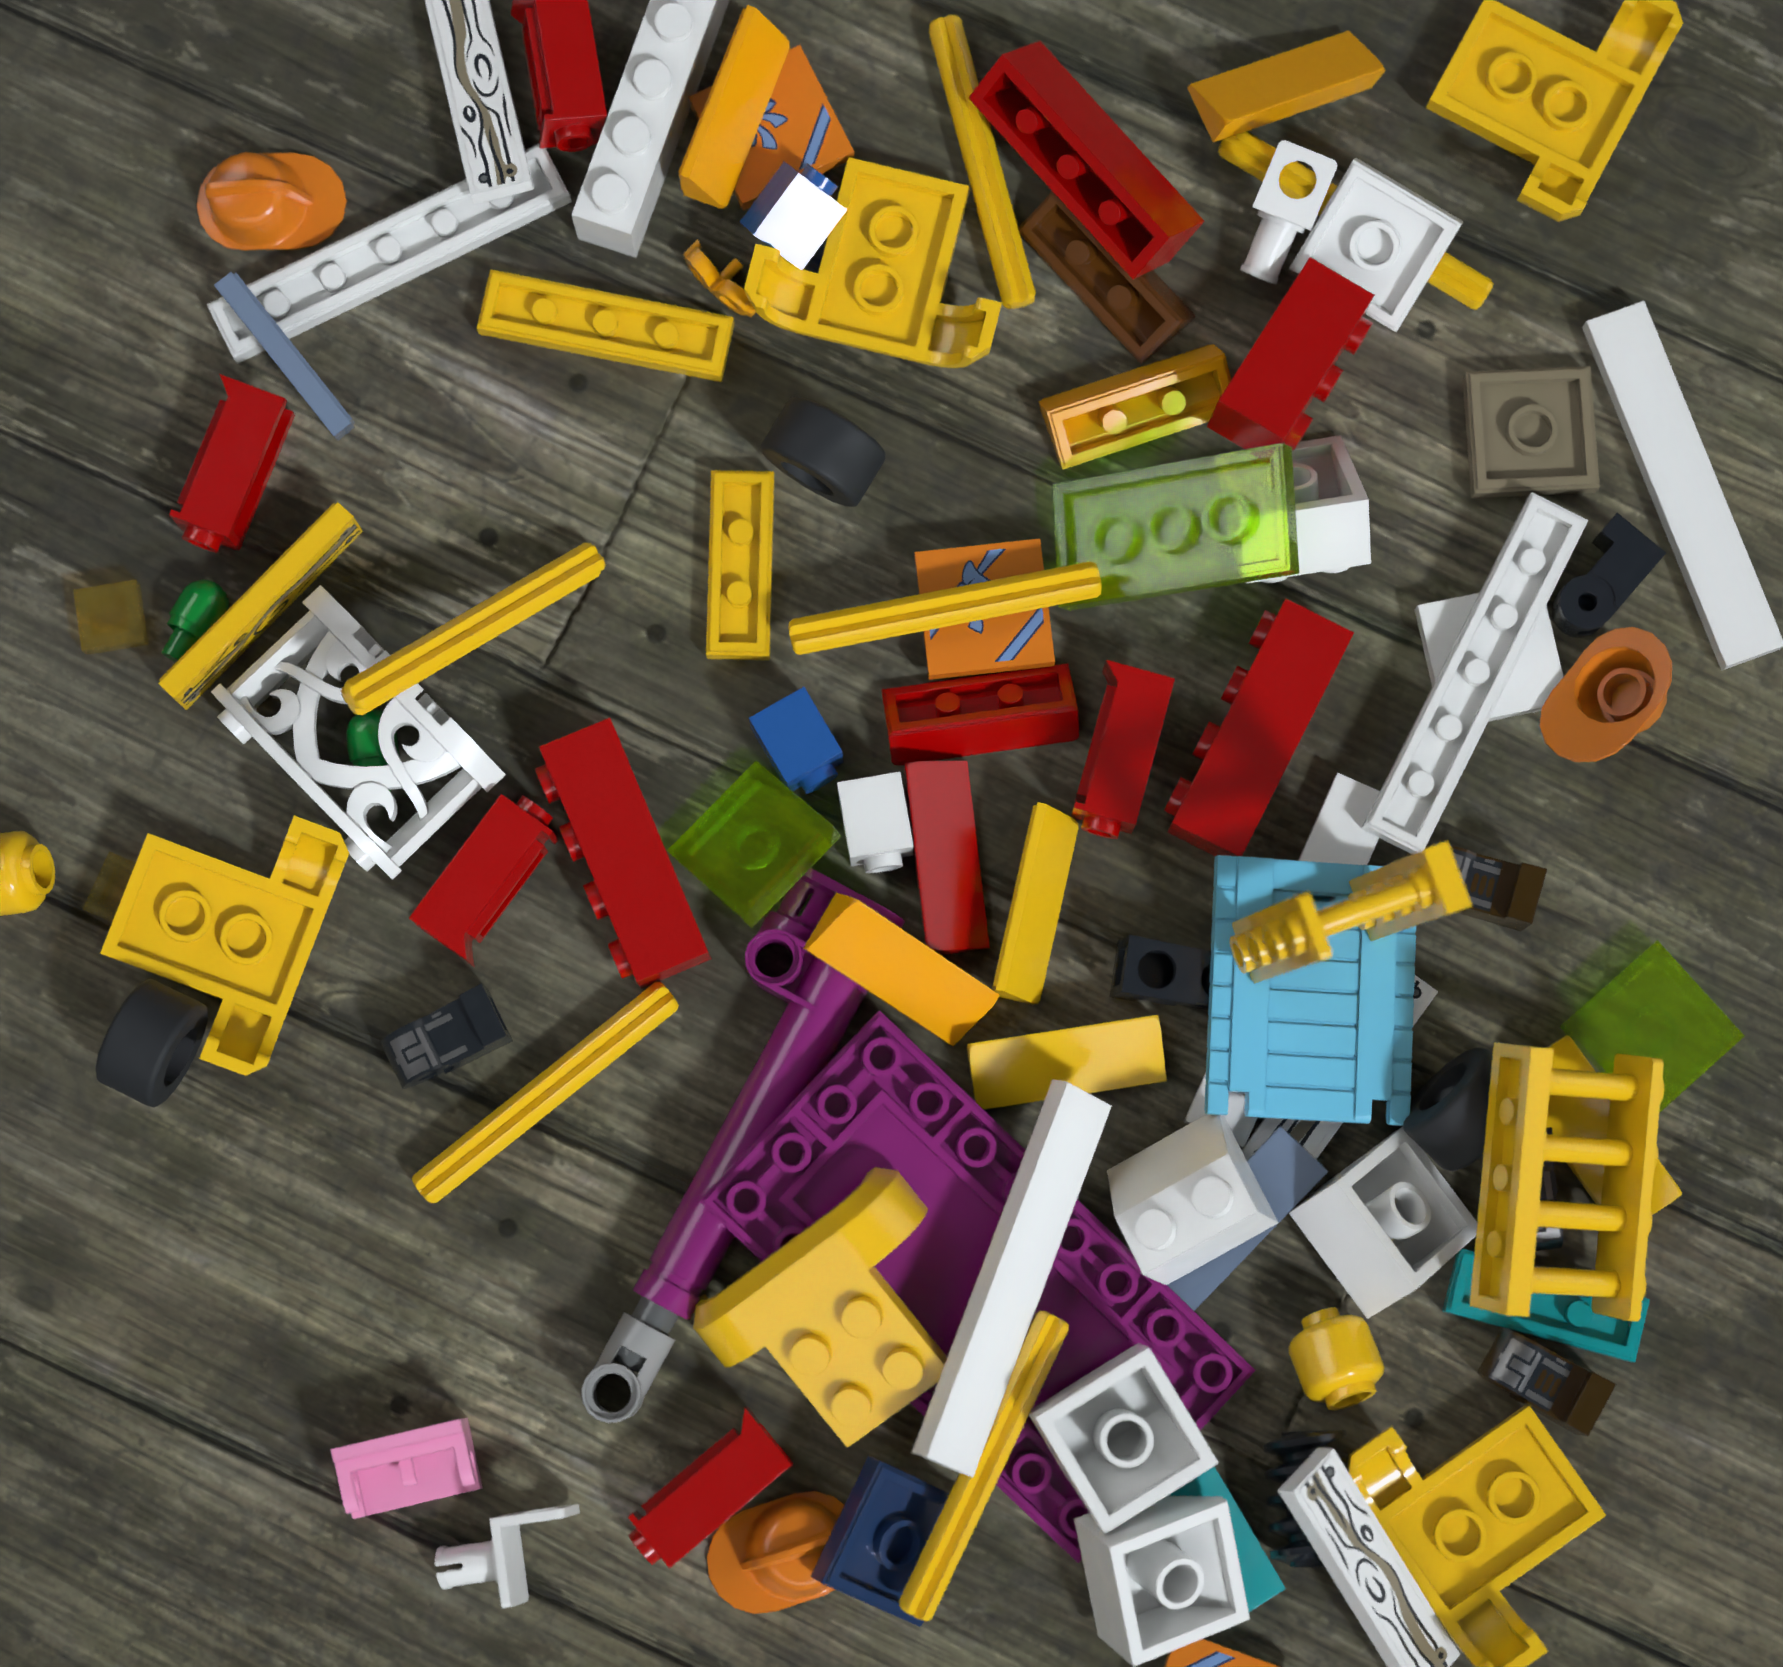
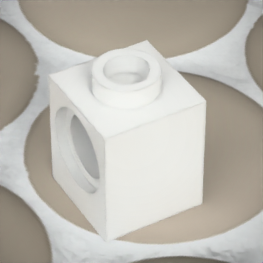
[837,772,914,873]

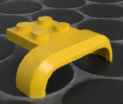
[1426,0,1683,222]
[744,157,1002,368]
[100,815,349,1076]
[693,1167,948,1448]
[1347,1405,1607,1667]

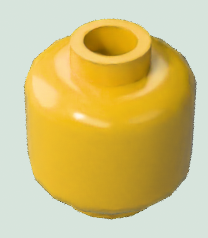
[0,831,55,916]
[1288,1307,1385,1410]

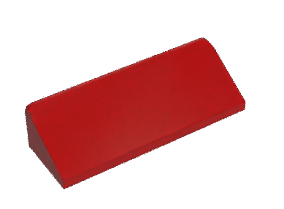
[881,663,1079,766]
[904,761,990,955]

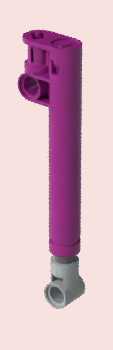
[582,862,905,1423]

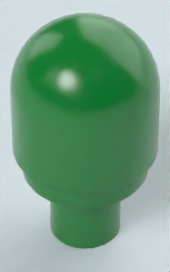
[161,580,229,663]
[346,709,400,792]

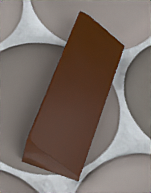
[1018,191,1195,364]

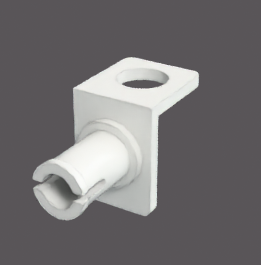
[1240,140,1337,284]
[435,1503,580,1608]

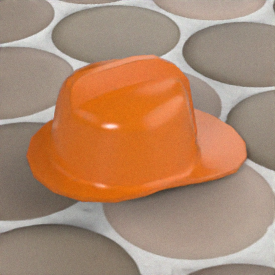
[197,152,347,251]
[1540,627,1672,762]
[707,1491,844,1614]

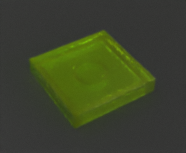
[667,761,841,928]
[1560,940,1745,1113]

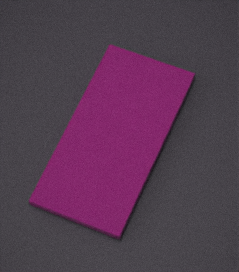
[698,1011,1256,1563]

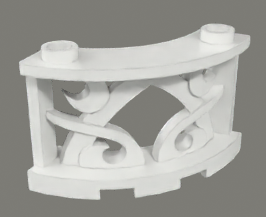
[211,585,506,880]

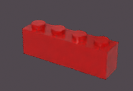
[968,41,1205,279]
[1164,598,1354,857]
[535,717,711,989]

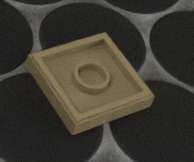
[1462,366,1600,498]

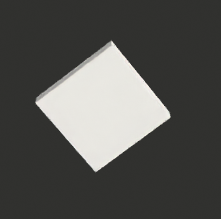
[1290,158,1464,332]
[1415,593,1563,722]

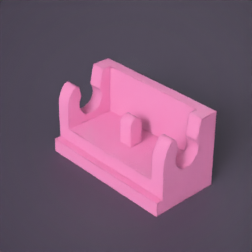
[331,1418,483,1519]

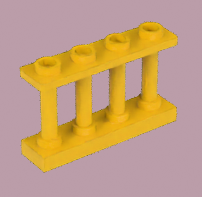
[1230,841,1472,984]
[1470,1042,1664,1322]

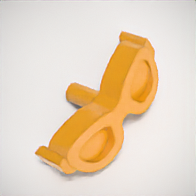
[684,239,756,317]

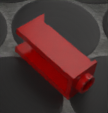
[511,0,607,152]
[169,374,295,553]
[1071,660,1175,839]
[409,794,559,967]
[628,1406,793,1569]

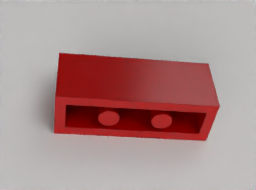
[1206,257,1375,465]

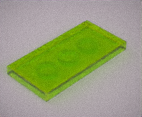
[1053,443,1300,611]

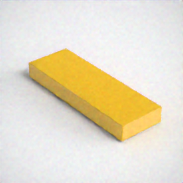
[706,470,775,660]

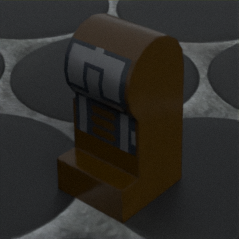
[1425,843,1547,932]
[1477,1327,1617,1436]

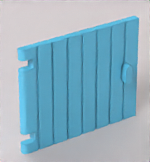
[1204,855,1416,1126]

